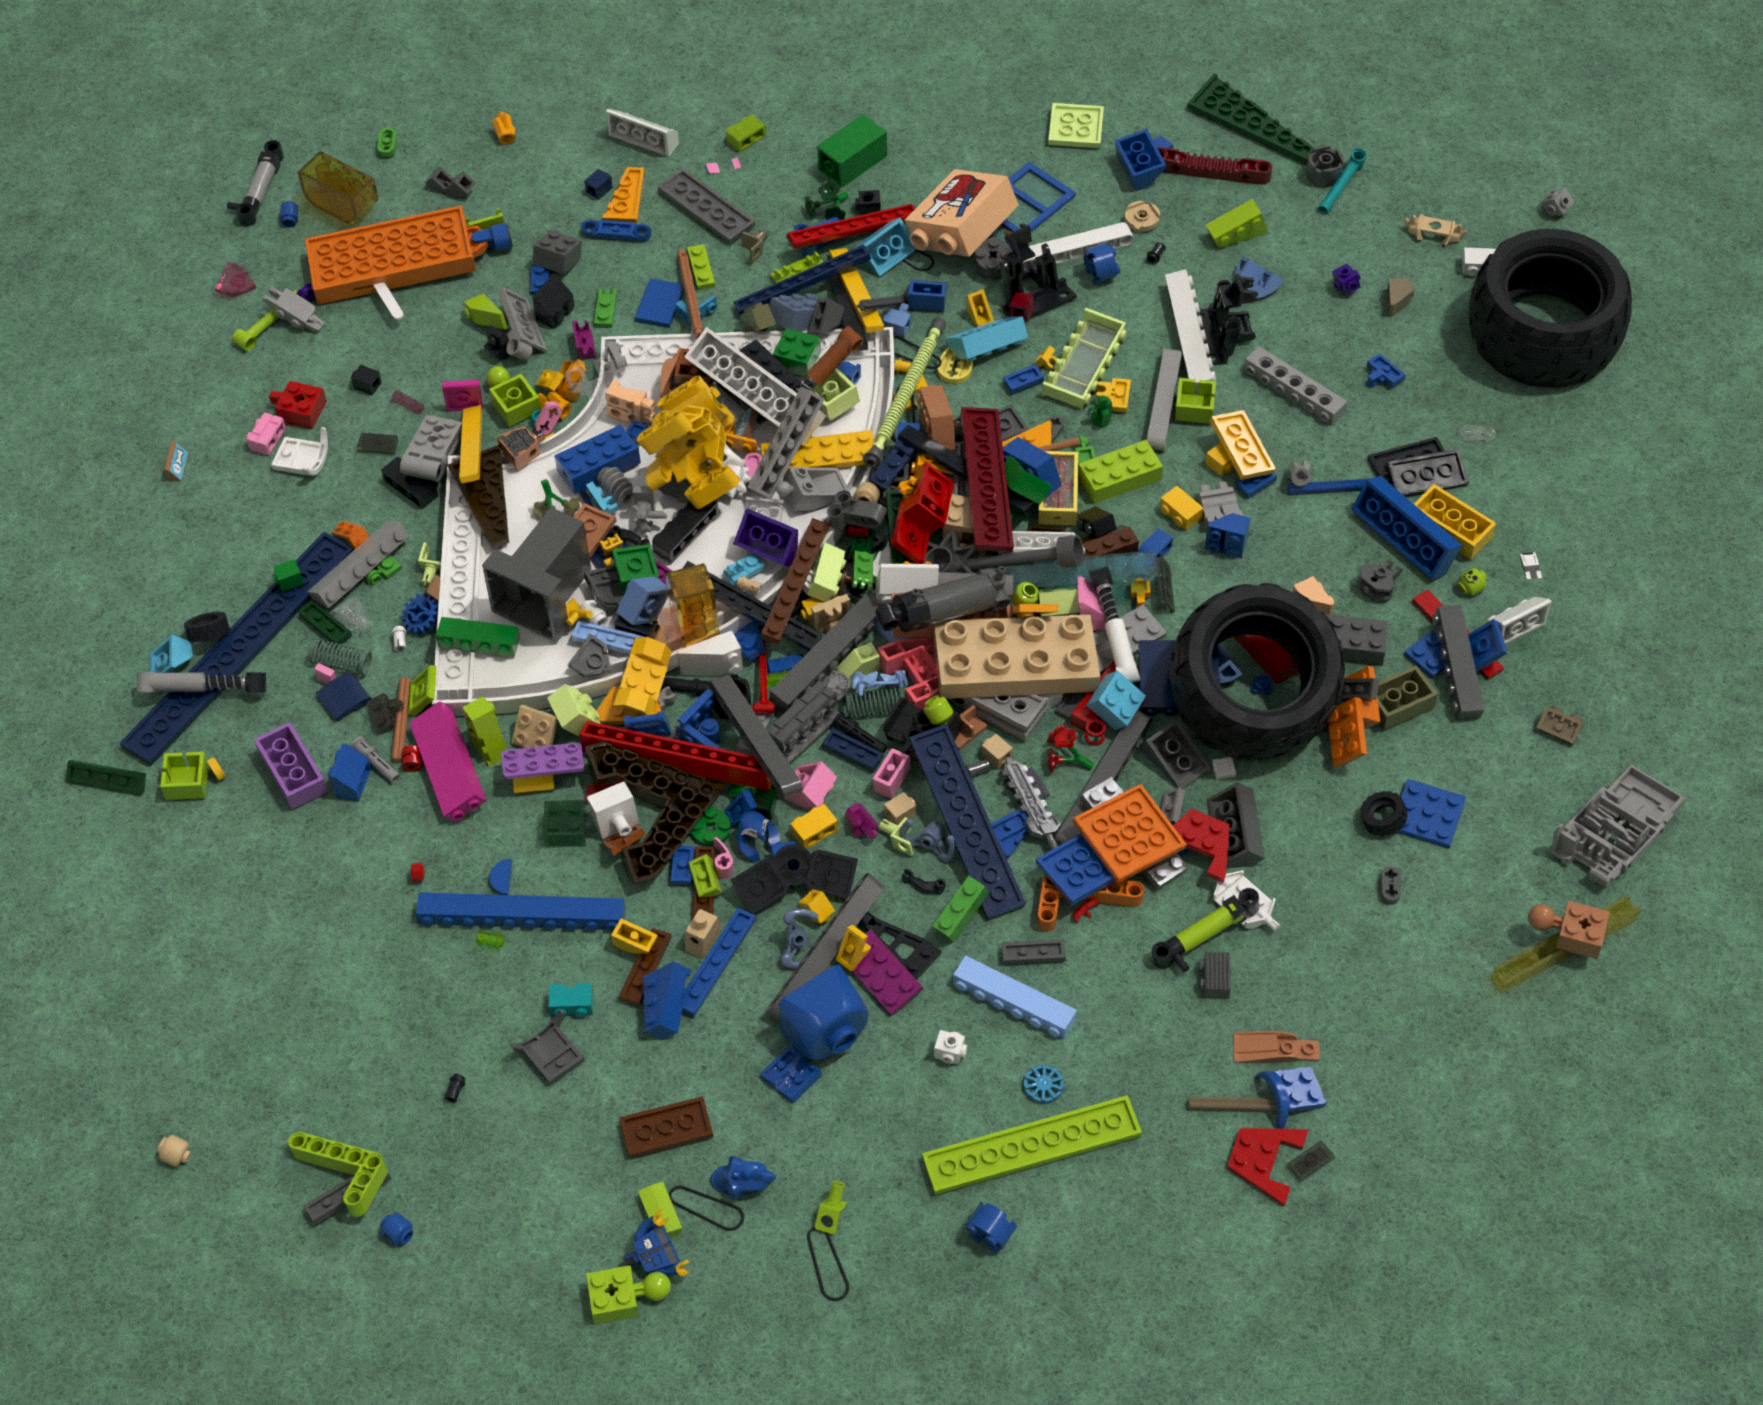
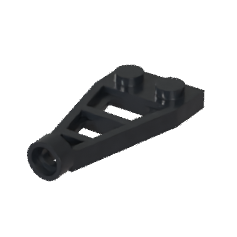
[859,912,941,980]

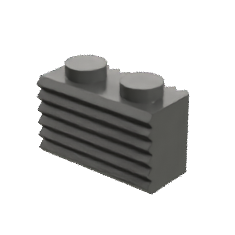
[1200,952,1231,998]

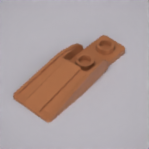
[660,347,681,399]
[1234,1031,1320,1063]

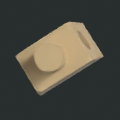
[685,909,722,959]

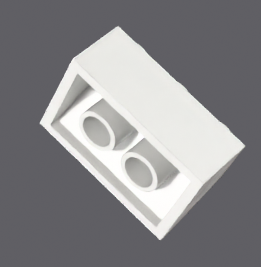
[875,564,939,604]
[1486,597,1552,644]

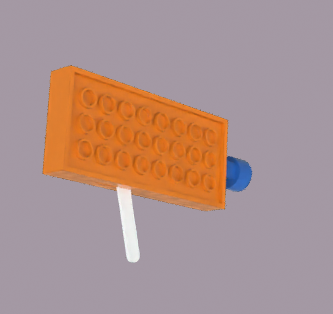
[305,205,513,320]

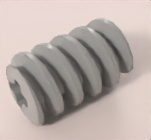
[597,467,633,506]

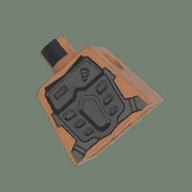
[497,426,545,471]

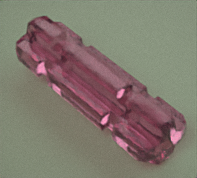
[392,390,425,414]

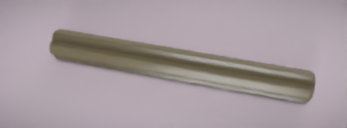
[1188,1097,1277,1112]

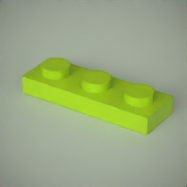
[687,244,715,290]

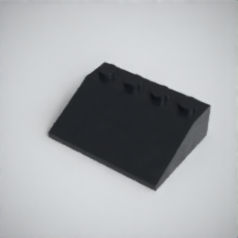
[714,340,802,425]

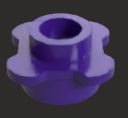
[297,283,315,302]

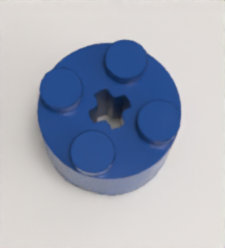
[1083,243,1120,284]
[965,1202,1017,1253]

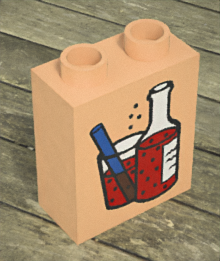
[905,169,1019,257]

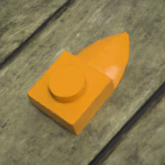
[562,359,586,390]

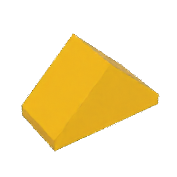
[966,289,994,327]

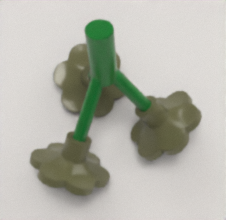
[532,479,580,520]

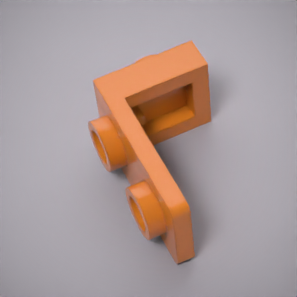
[332,521,369,550]

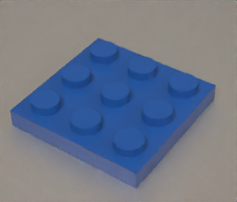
[1396,779,1466,849]
[1036,834,1116,906]

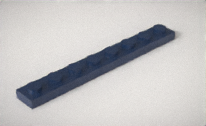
[733,245,871,315]

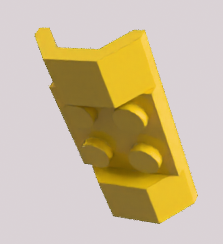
[613,637,672,716]

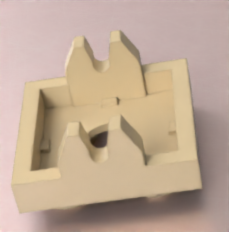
[811,594,851,633]

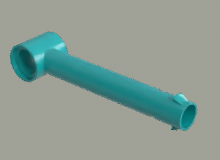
[1318,148,1367,214]

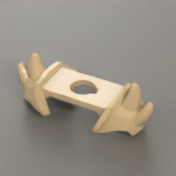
[1405,214,1467,246]

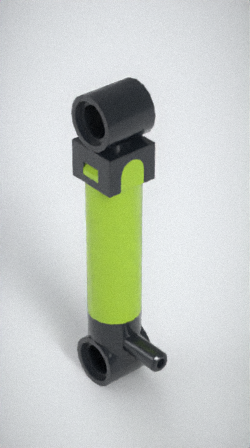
[1152,888,1260,972]

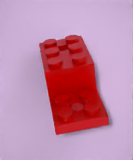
[891,462,954,564]

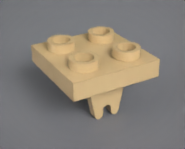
[512,705,558,748]

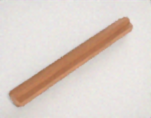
[392,677,410,762]

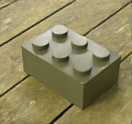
[1377,665,1438,730]

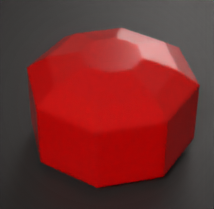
[411,862,425,883]

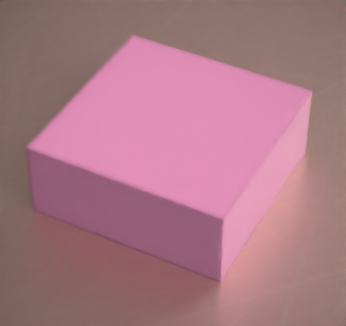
[314,663,337,684]

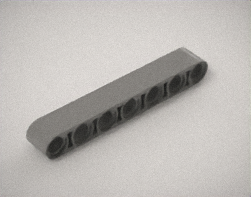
[1147,348,1182,451]

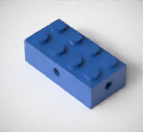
[554,424,641,494]

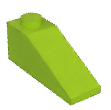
[464,294,507,330]

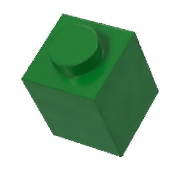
[272,559,304,592]

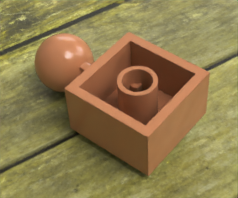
[1528,901,1610,959]

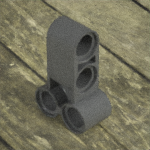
[827,490,887,530]

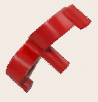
[1073,899,1100,923]

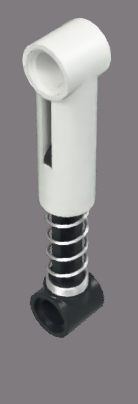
[1089,566,1141,683]

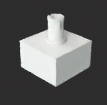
[587,781,639,839]

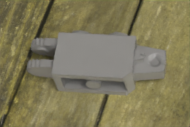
[262,287,324,333]

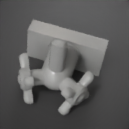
[633,486,667,533]

